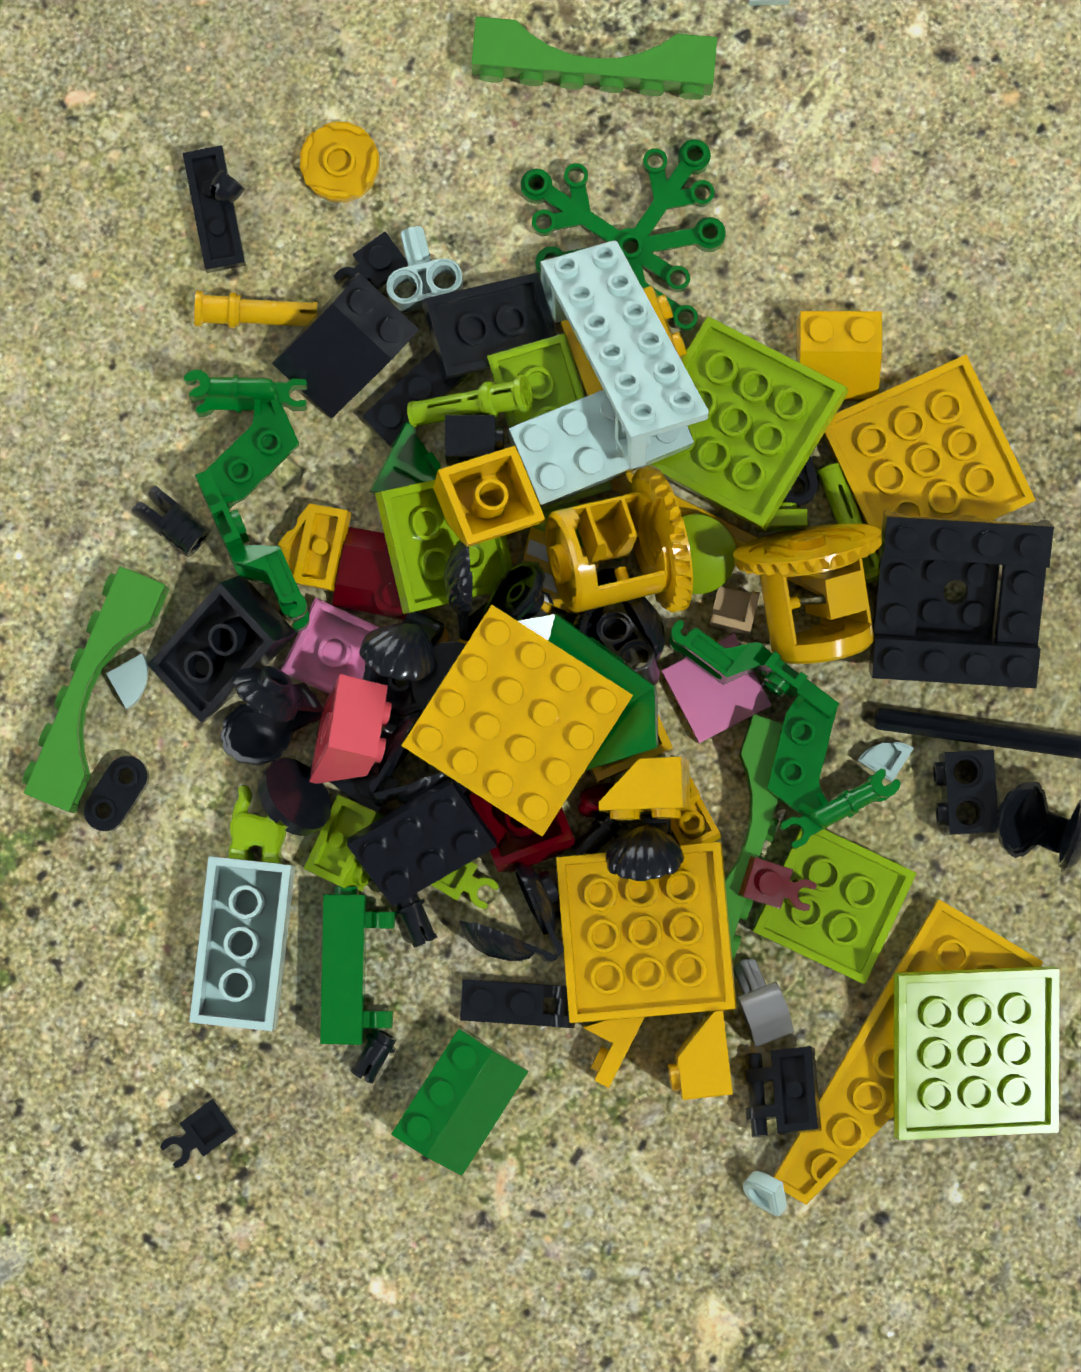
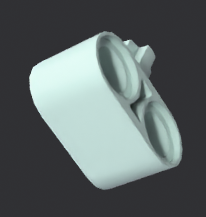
[386,226,463,312]

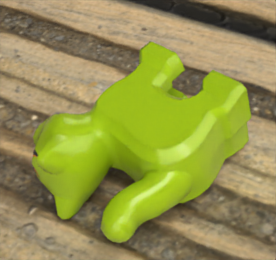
[228,785,287,864]

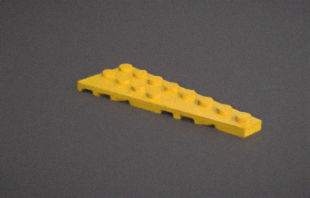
[773,899,1044,1205]

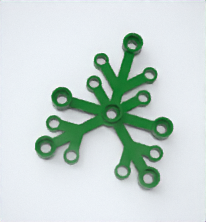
[520,139,726,332]

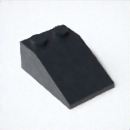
[271,273,419,419]
[148,575,296,723]

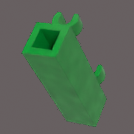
[320,886,395,1045]

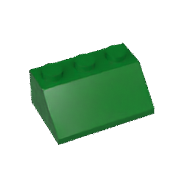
[391,1027,529,1176]

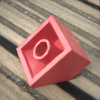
[309,674,392,784]

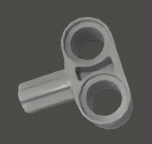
[734,959,794,1047]

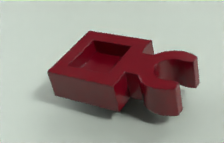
[738,856,817,911]

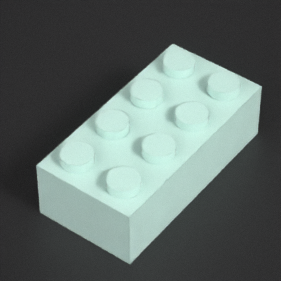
[507,390,694,509]
[189,856,295,1031]

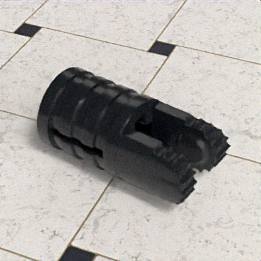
[131,486,211,557]

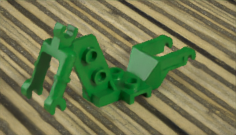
[184,369,310,632]
[669,620,901,849]

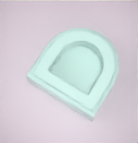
[743,1171,787,1217]

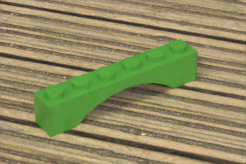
[471,16,717,100]
[22,566,170,813]
[725,714,784,960]

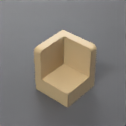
[708,587,760,636]

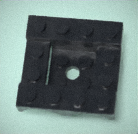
[869,510,1054,688]

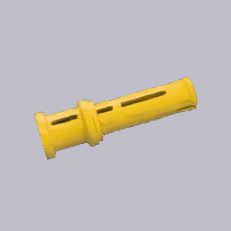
[194,290,318,329]

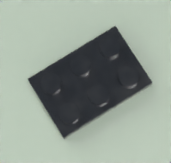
[421,272,557,380]
[347,777,497,907]

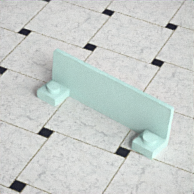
[540,241,709,470]

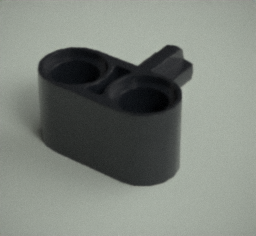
[596,611,660,685]

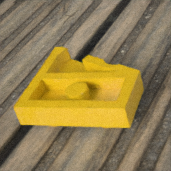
[278,503,352,592]

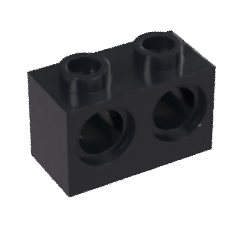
[445,415,504,467]
[933,750,998,836]

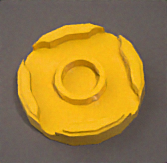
[300,122,380,203]

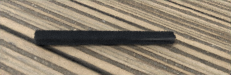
[874,707,1081,759]

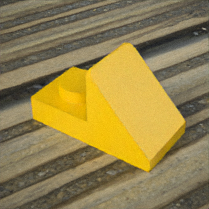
[583,1017,645,1088]

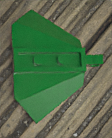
[519,614,658,770]

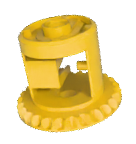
[545,465,693,613]
[733,524,882,664]

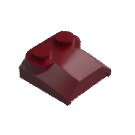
[332,527,408,621]
[469,793,575,872]

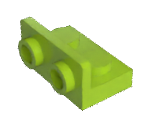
[303,794,384,894]

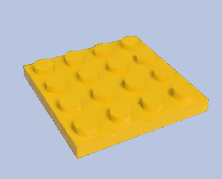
[823,354,1036,553]
[402,605,633,837]
[556,842,737,1023]

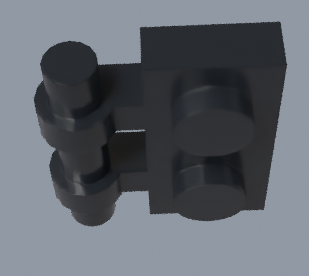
[743,1046,822,1138]

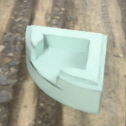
[106,654,149,709]
[856,742,914,783]

